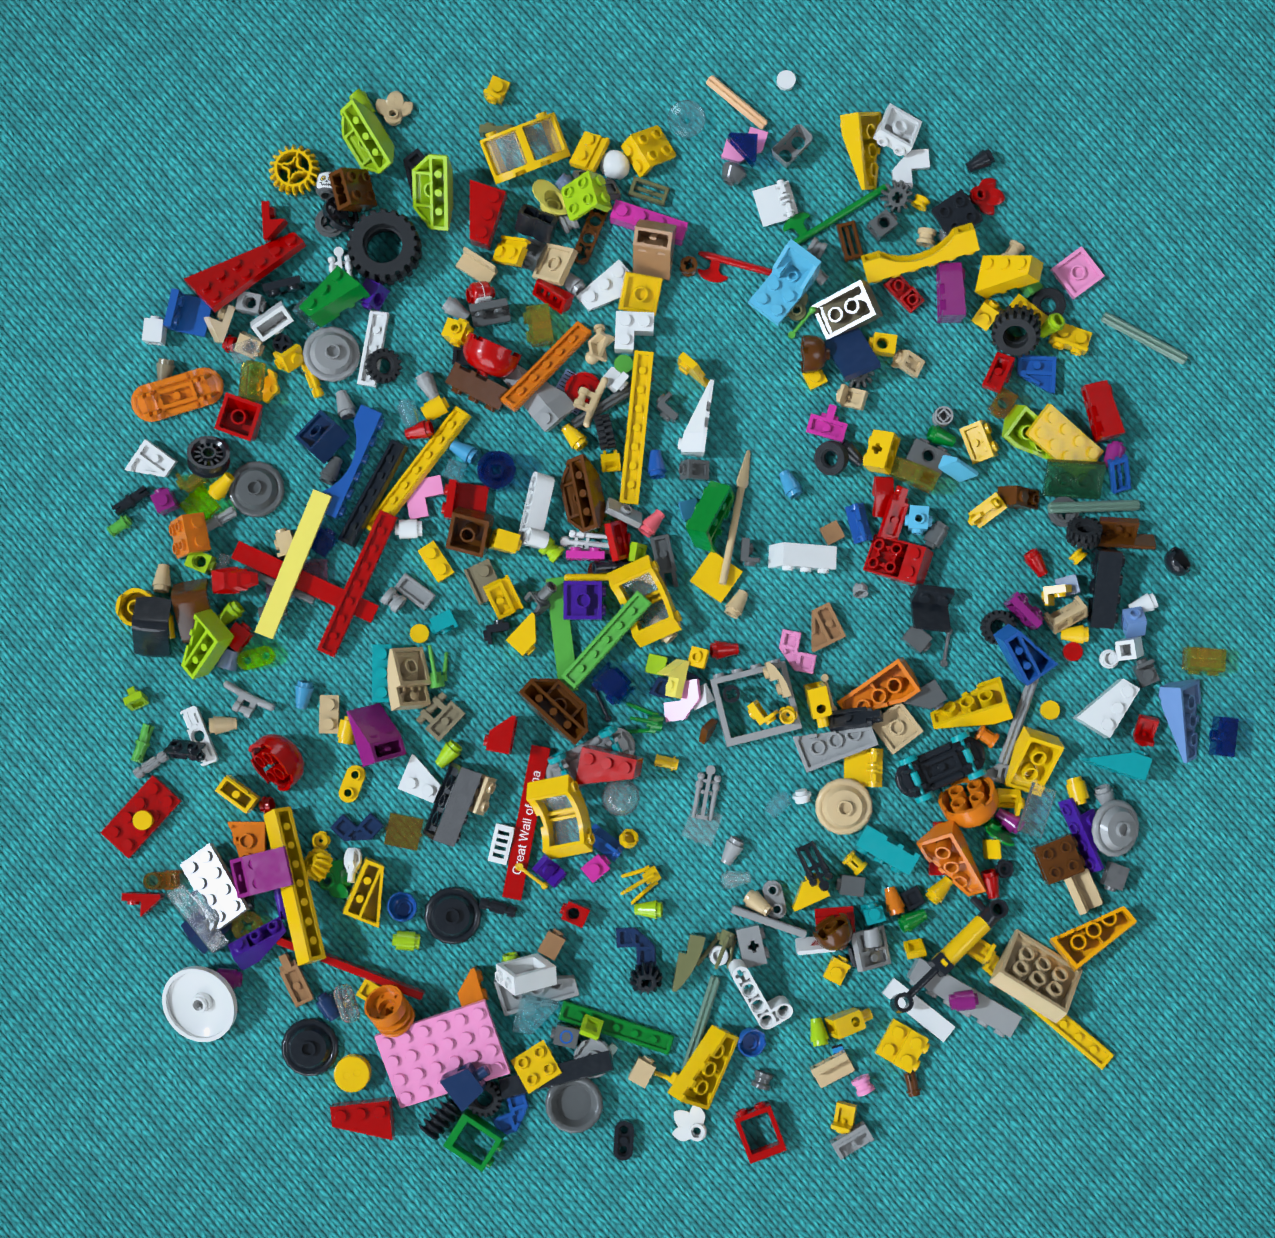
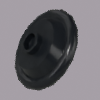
[424,887,482,945]
[281,1018,339,1076]

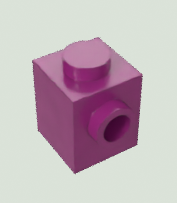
[150,487,180,516]

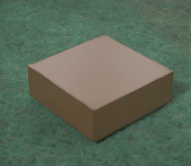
[819,520,845,546]

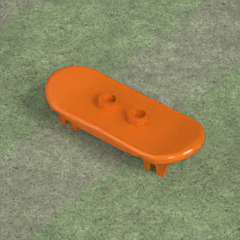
[131,367,224,422]

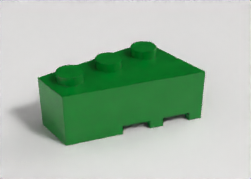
[299,266,371,328]
[686,480,735,553]

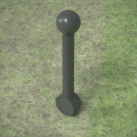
[940,629,953,667]

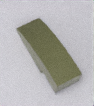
[672,933,706,992]

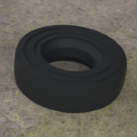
[1031,288,1066,316]
[814,441,849,475]

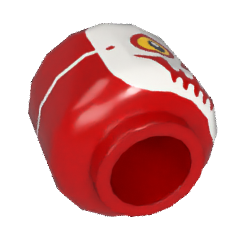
[466,281,495,304]

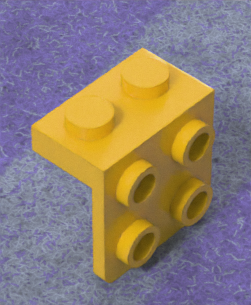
[621,125,676,178]

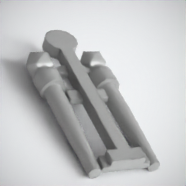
[692,765,721,821]

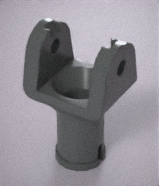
[524,581,557,616]

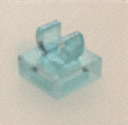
[443,458,468,483]

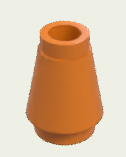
[884,886,905,916]

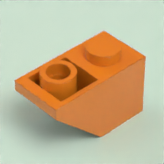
[458,966,489,1007]

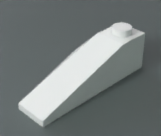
[678,379,714,458]

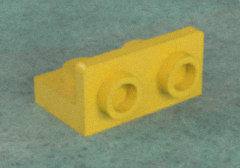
[1048,323,1092,356]
[959,420,999,464]

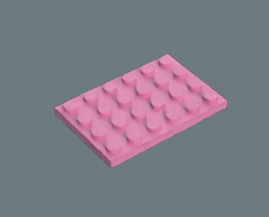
[374,999,511,1109]

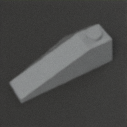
[501,365,576,432]

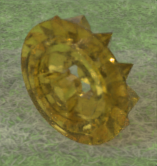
[232,911,263,939]

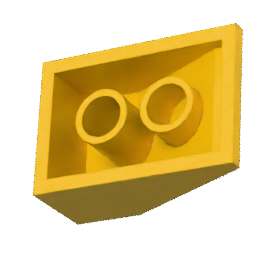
[1004,726,1064,796]

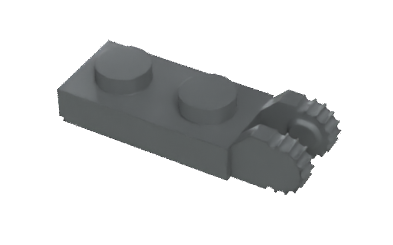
[650,534,679,587]

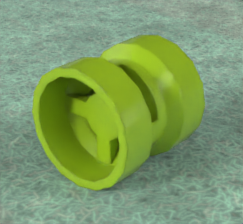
[538,537,565,563]

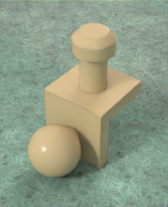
[585,324,615,365]

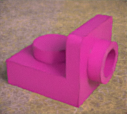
[581,853,611,883]

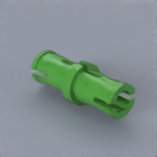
[130,723,155,763]

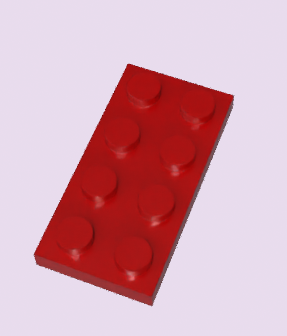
[100,775,182,859]

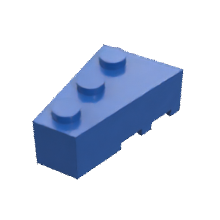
[993,624,1058,686]

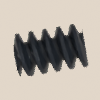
[418,1095,461,1140]

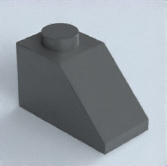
[902,679,947,710]

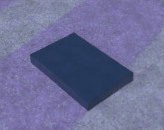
[824,327,881,382]

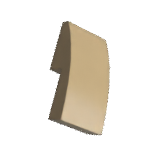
[762,662,792,698]

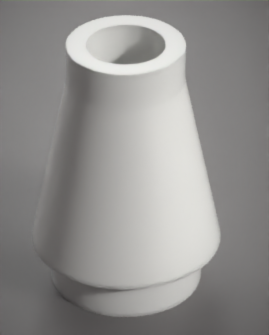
[1128,593,1158,612]

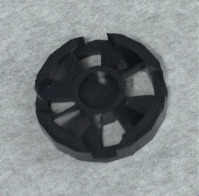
[322,197,359,232]

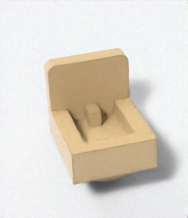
[836,384,869,411]

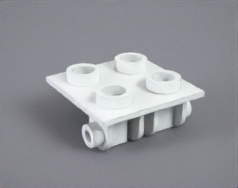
[752,179,798,227]

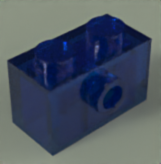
[1209,716,1239,757]

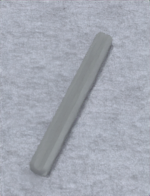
[998,678,1039,765]

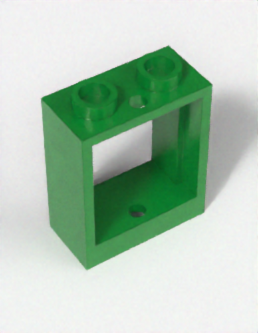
[443,1109,506,1172]

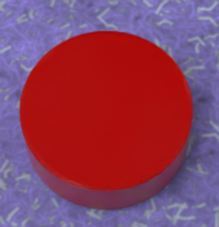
[1062,642,1083,661]

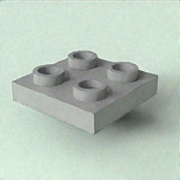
[851,925,891,972]

